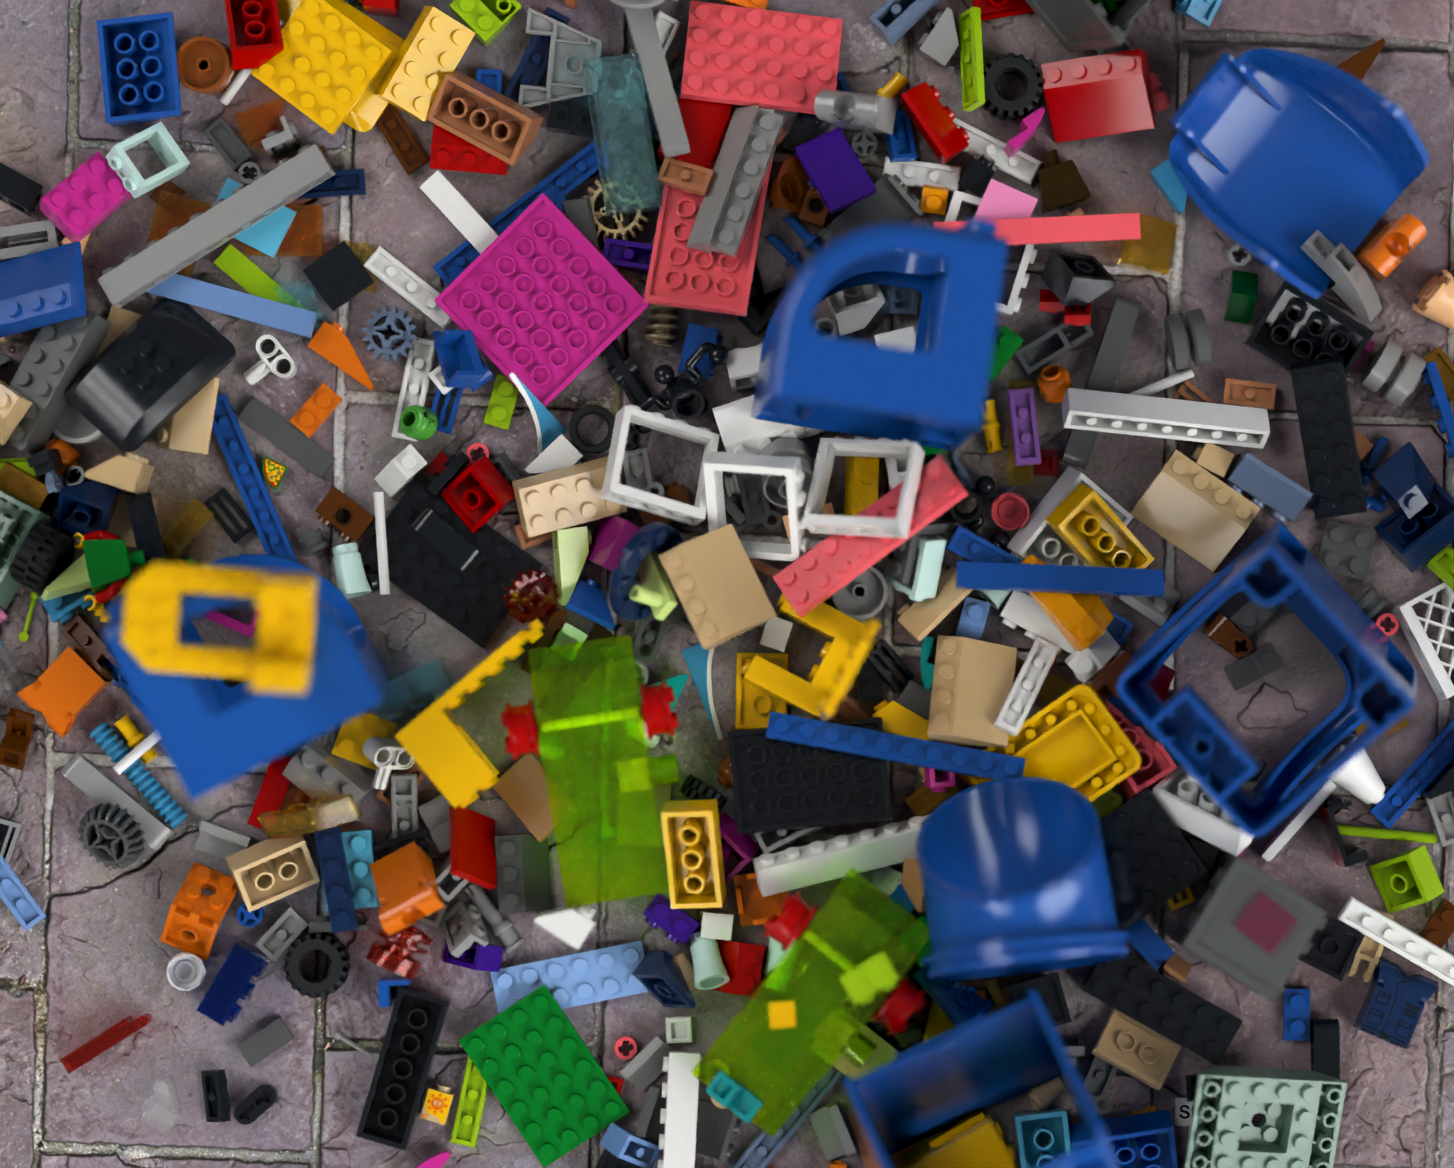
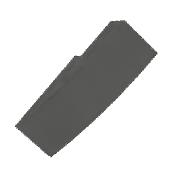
[1015,322,1096,374]

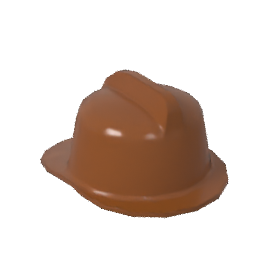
[768,156,810,212]

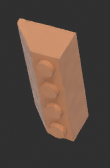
[427,71,544,166]

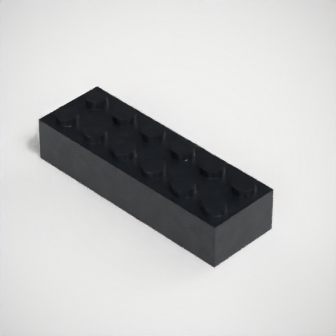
[1290,356,1367,520]
[1080,956,1243,1065]
[356,985,451,1151]

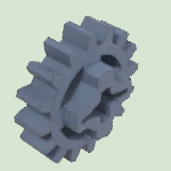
[362,306,419,362]

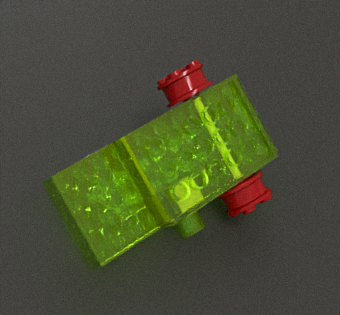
[501,635,679,908]
[691,867,929,1138]

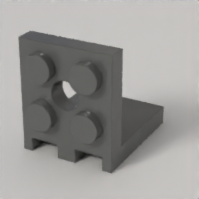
[872,513,960,584]

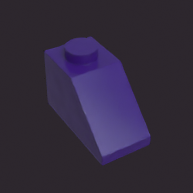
[443,941,503,972]

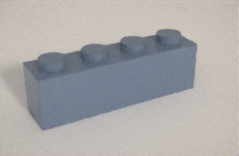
[869,0,941,46]

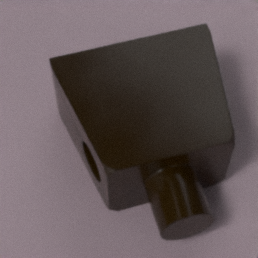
[1036,149,1091,214]

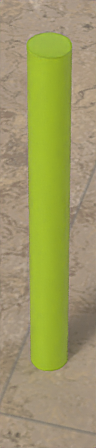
[1337,824,1437,844]

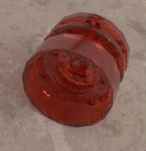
[366,924,433,980]

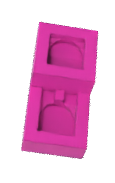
[1004,107,1045,158]
[415,1149,453,1168]

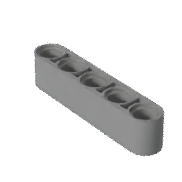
[60,752,174,851]

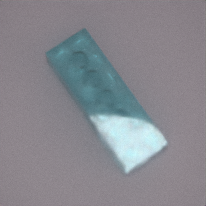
[583,53,662,217]

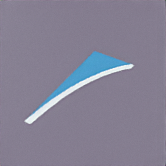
[509,372,566,455]
[681,643,723,741]

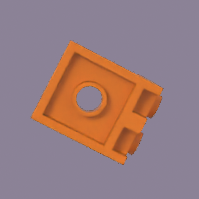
[160,861,239,962]

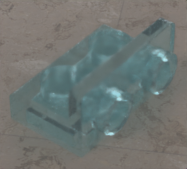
[275,279,324,338]

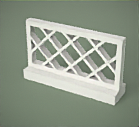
[1391,582,1454,701]

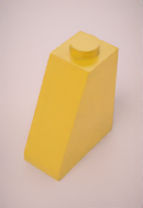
[871,699,930,766]

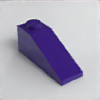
[603,238,653,275]

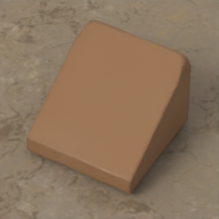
[1161,953,1191,982]

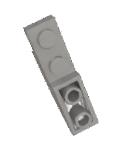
[1300,229,1382,325]

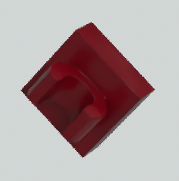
[1032,449,1060,477]

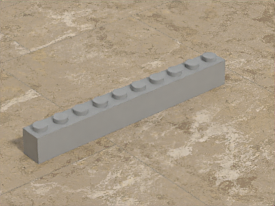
[97,144,336,309]

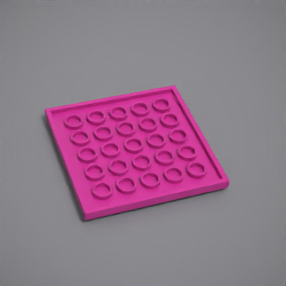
[434,193,651,407]

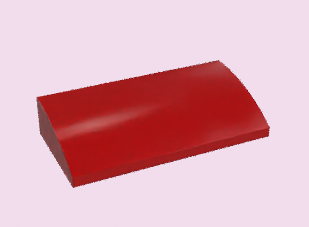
[657,95,734,169]

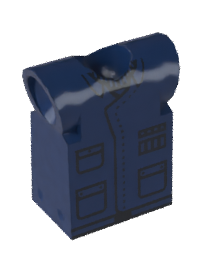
[1353,957,1439,1049]

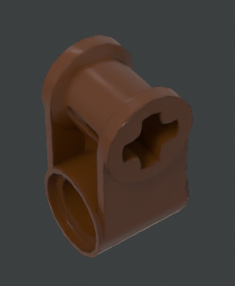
[1203,612,1252,658]

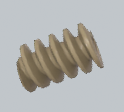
[644,304,680,349]

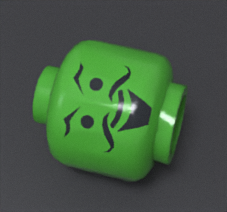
[399,405,438,441]

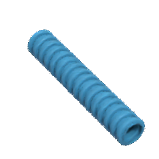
[89,722,188,829]

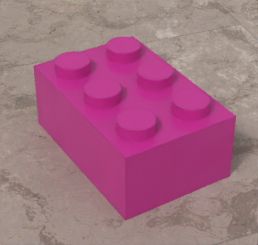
[39,151,132,243]

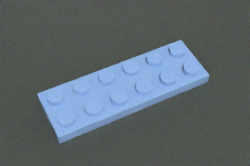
[490,940,649,1013]

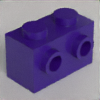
[643,891,700,944]

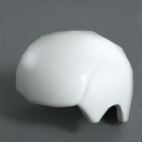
[166,952,206,991]

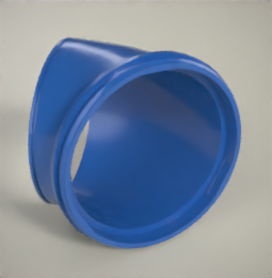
[916,777,1131,981]

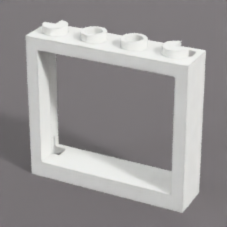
[944,190,1040,317]
[601,405,720,527]
[802,436,925,538]
[703,451,809,562]

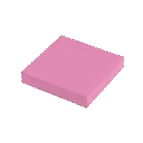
[974,179,1038,247]

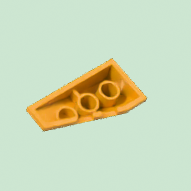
[1020,554,1114,650]

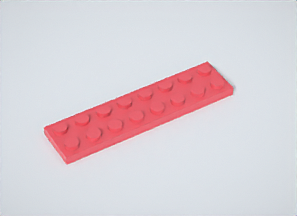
[772,454,969,618]

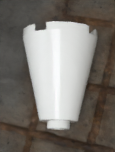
[1316,734,1386,804]

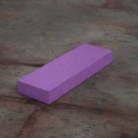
[1007,387,1041,466]

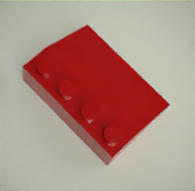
[1041,49,1156,143]

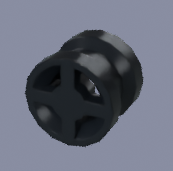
[625,425,640,451]

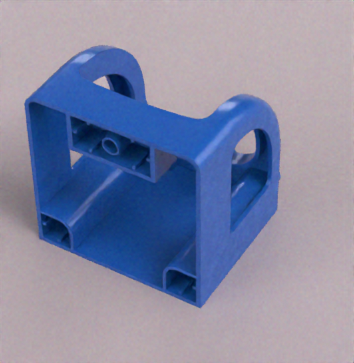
[751,218,1008,451]
[1117,520,1418,837]
[101,554,391,801]

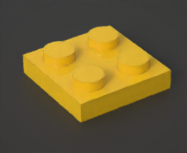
[331,711,398,771]

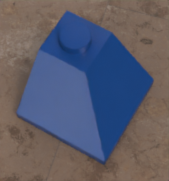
[566,579,616,631]

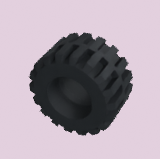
[983,53,1043,121]
[12,524,75,595]
[283,932,351,998]

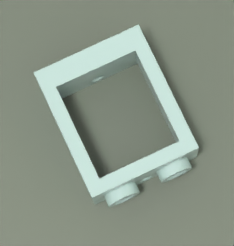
[106,122,190,199]
[885,534,946,601]

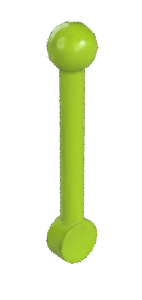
[18,591,40,642]

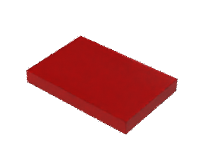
[449,805,496,890]

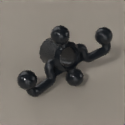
[634,342,728,434]
[922,454,1010,550]

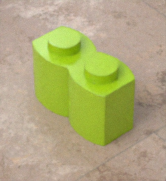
[838,949,900,1006]

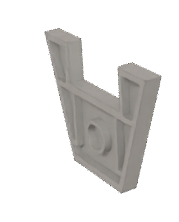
[518,7,602,108]

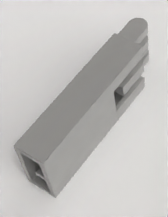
[0,220,60,262]

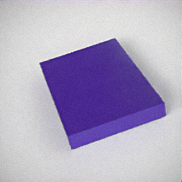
[794,127,877,214]

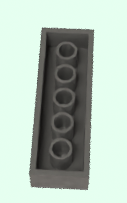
[7,309,112,455]

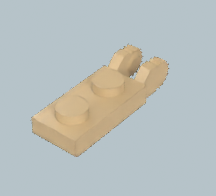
[1347,909,1394,983]

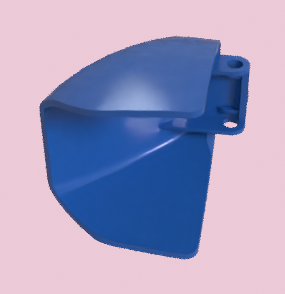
[1168,48,1430,299]

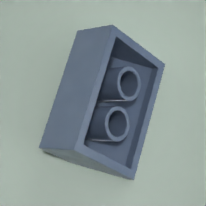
[1225,452,1313,523]

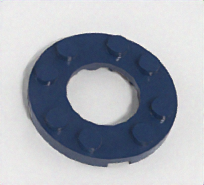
[609,522,683,621]

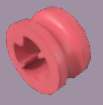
[466,443,490,464]
[1374,613,1399,636]
[614,1036,638,1060]

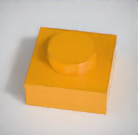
[920,184,949,215]

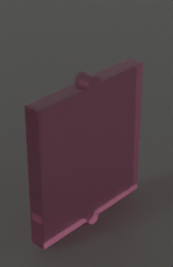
[1234,892,1298,955]

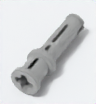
[464,883,526,955]

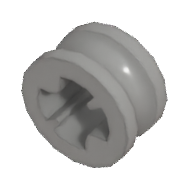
[238,162,262,185]
[1227,244,1251,268]
[723,473,740,498]

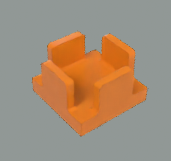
[734,872,788,926]

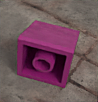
[586,515,641,572]

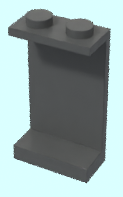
[817,173,923,244]
[634,1083,742,1164]

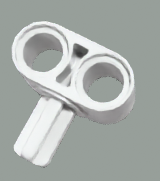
[243,335,297,385]
[362,737,415,790]

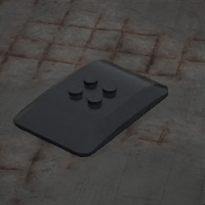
[65,298,236,453]

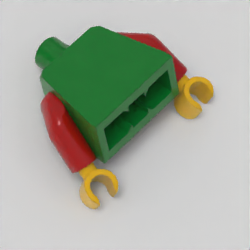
[74,530,145,611]

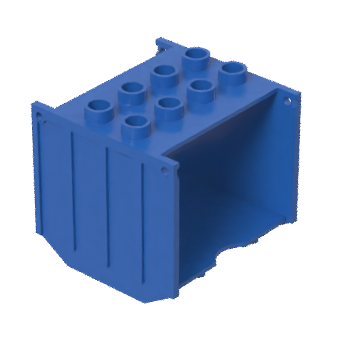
[842,988,1119,1168]

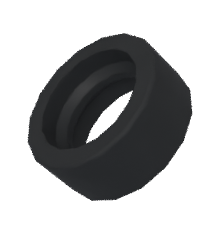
[569,405,615,454]

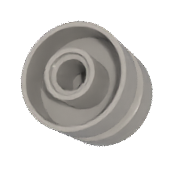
[1360,338,1427,407]
[760,438,814,508]

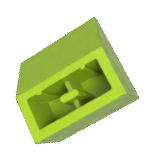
[449,0,522,47]

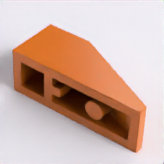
[307,321,375,392]

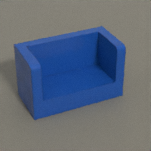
[434,330,485,388]

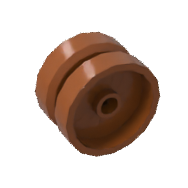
[177,36,237,95]

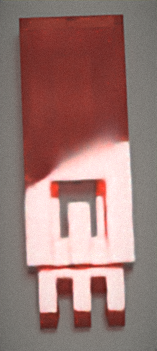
[60,1013,152,1073]

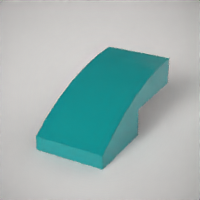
[920,635,937,690]
[705,1070,765,1123]

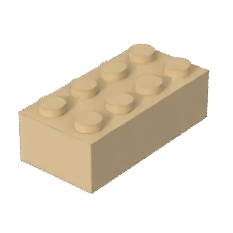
[512,456,627,537]

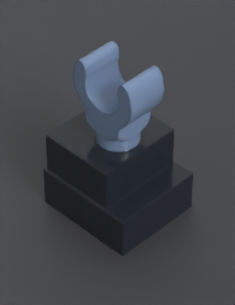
[26,449,64,494]

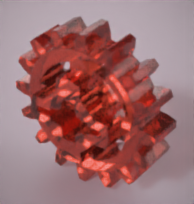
[503,568,559,624]

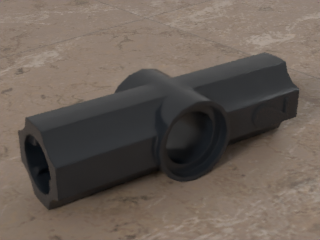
[600,339,653,405]

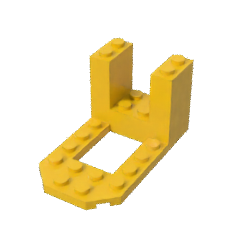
[122,562,319,694]
[740,593,881,721]
[395,619,545,808]
[900,1110,1017,1168]

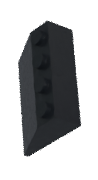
[1243,280,1374,376]

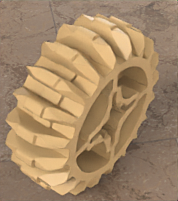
[584,174,651,242]

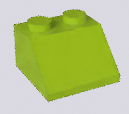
[1369,845,1444,913]

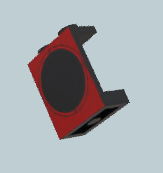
[1319,796,1370,867]

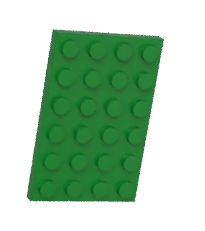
[459,983,630,1168]

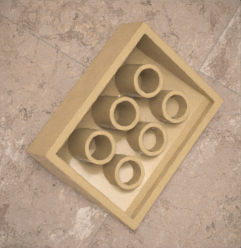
[1130,450,1261,572]
[658,523,777,651]
[927,635,1018,748]

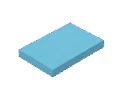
[216,178,297,258]

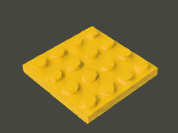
[250,0,393,135]

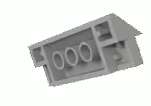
[687,105,784,257]

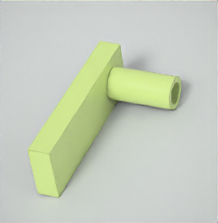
[630,550,678,621]

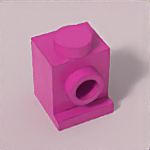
[924,768,955,792]

